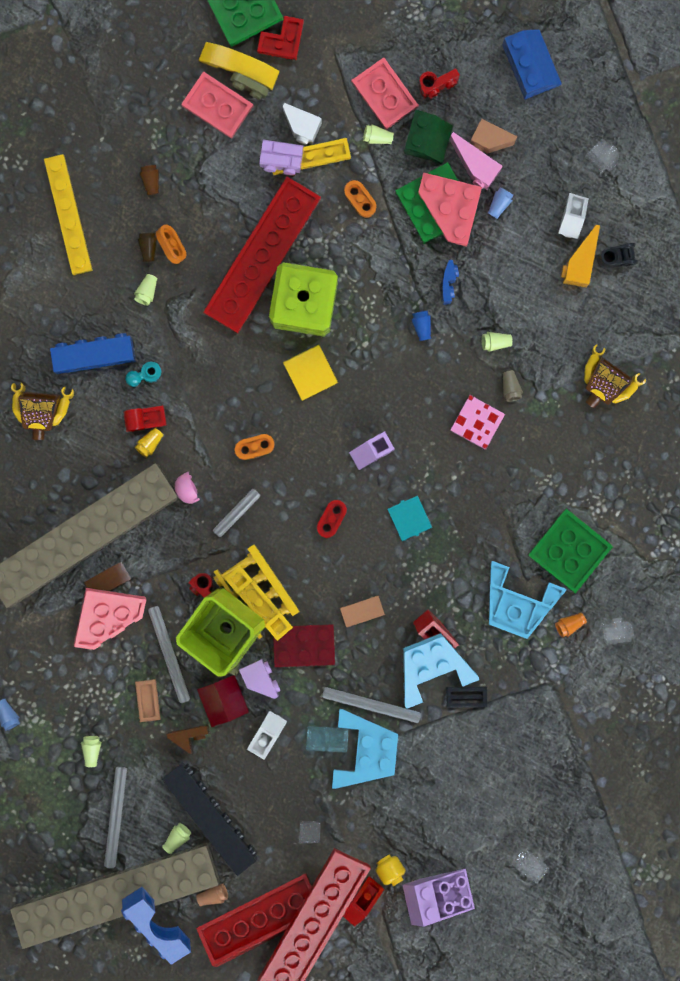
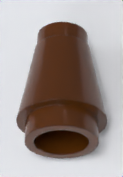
[139,165,159,195]

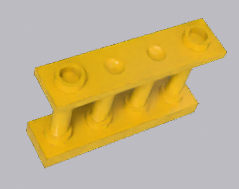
[213,545,300,639]

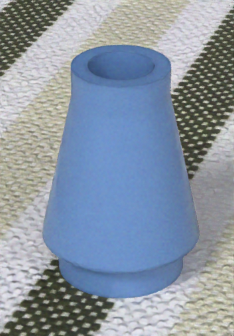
[488,187,514,219]
[0,699,20,731]

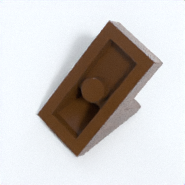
[167,724,210,754]

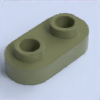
[230,72,269,100]

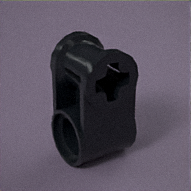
[597,243,638,269]

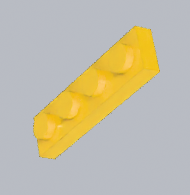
[272,138,351,176]

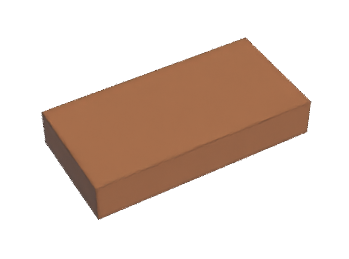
[340,596,385,628]
[135,679,161,722]

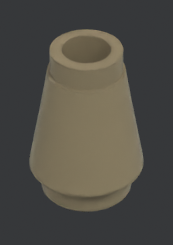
[503,370,523,402]

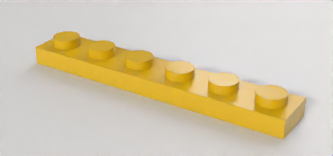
[44,154,93,275]

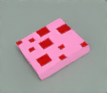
[450,395,505,450]

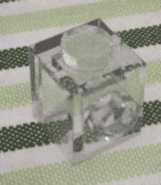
[586,138,619,173]
[602,617,634,645]
[516,850,549,884]

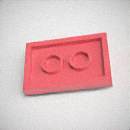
[351,58,419,130]
[181,71,253,139]

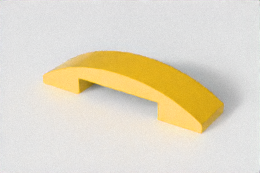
[199,42,280,90]
[224,566,293,641]

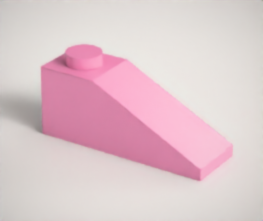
[450,132,503,190]

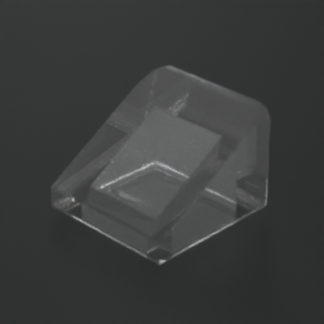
[299,821,321,843]

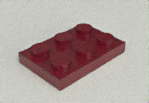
[273,624,335,667]

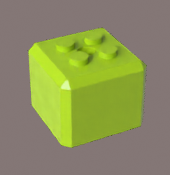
[269,262,338,337]
[176,588,265,677]

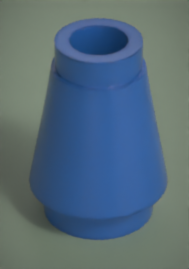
[411,310,431,341]

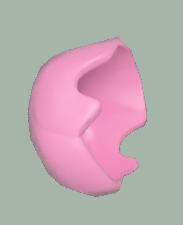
[175,472,200,504]

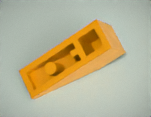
[561,225,600,288]

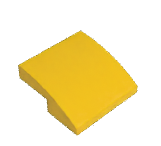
[283,345,338,400]

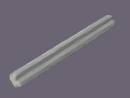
[148,606,190,703]
[322,687,421,723]
[104,767,127,868]

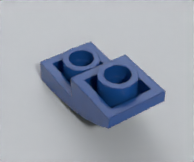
[442,260,459,305]

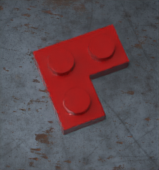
[257,16,304,60]

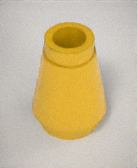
[135,428,164,458]

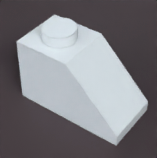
[283,103,322,145]
[559,193,589,239]
[247,711,287,759]

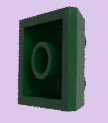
[404,110,453,164]

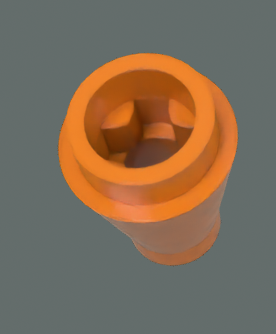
[555,612,587,638]

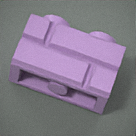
[260,140,303,175]

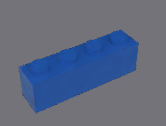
[50,333,136,374]

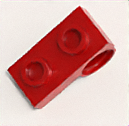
[419,68,460,99]
[123,405,167,432]
[188,573,213,598]

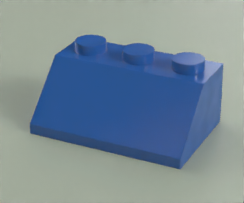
[502,30,562,99]

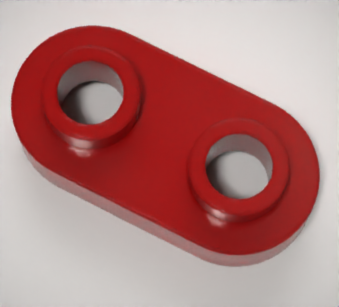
[317,500,347,538]

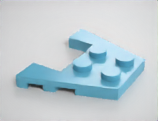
[489,561,566,639]
[403,633,479,709]
[332,709,398,789]

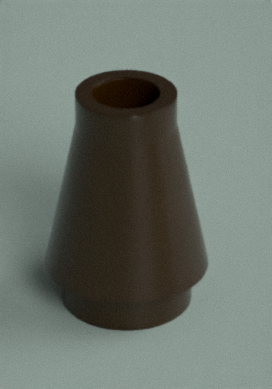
[137,233,157,262]

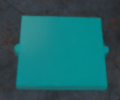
[388,496,432,541]

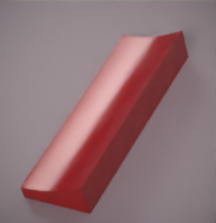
[196,873,312,967]

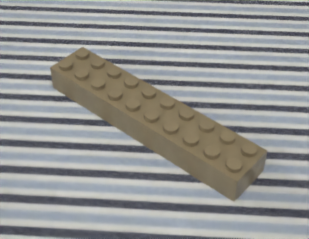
[0,463,179,608]
[10,842,220,949]

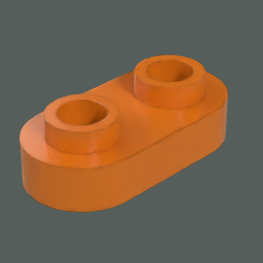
[344,180,376,218]
[156,225,186,264]
[235,434,275,460]

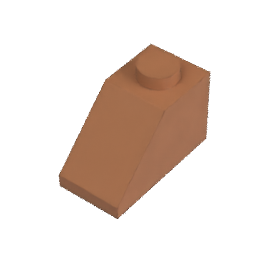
[470,119,517,154]

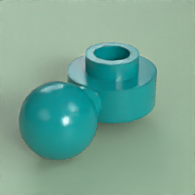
[125,362,161,387]

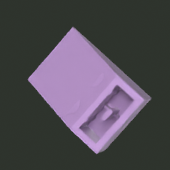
[403,869,475,927]

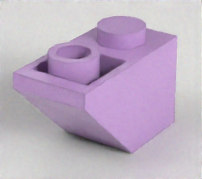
[349,431,394,470]
[239,659,280,699]

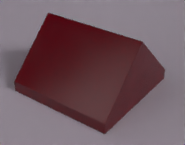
[197,675,249,727]

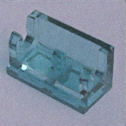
[306,726,348,752]

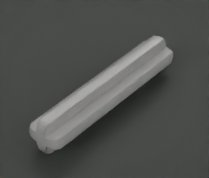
[213,489,260,537]

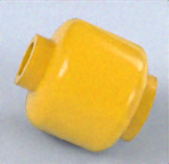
[375,854,406,887]

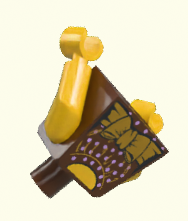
[584,344,646,408]
[11,383,74,440]

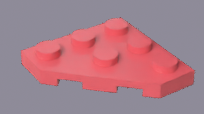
[418,172,482,247]
[74,588,146,650]

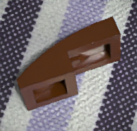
[84,562,131,591]

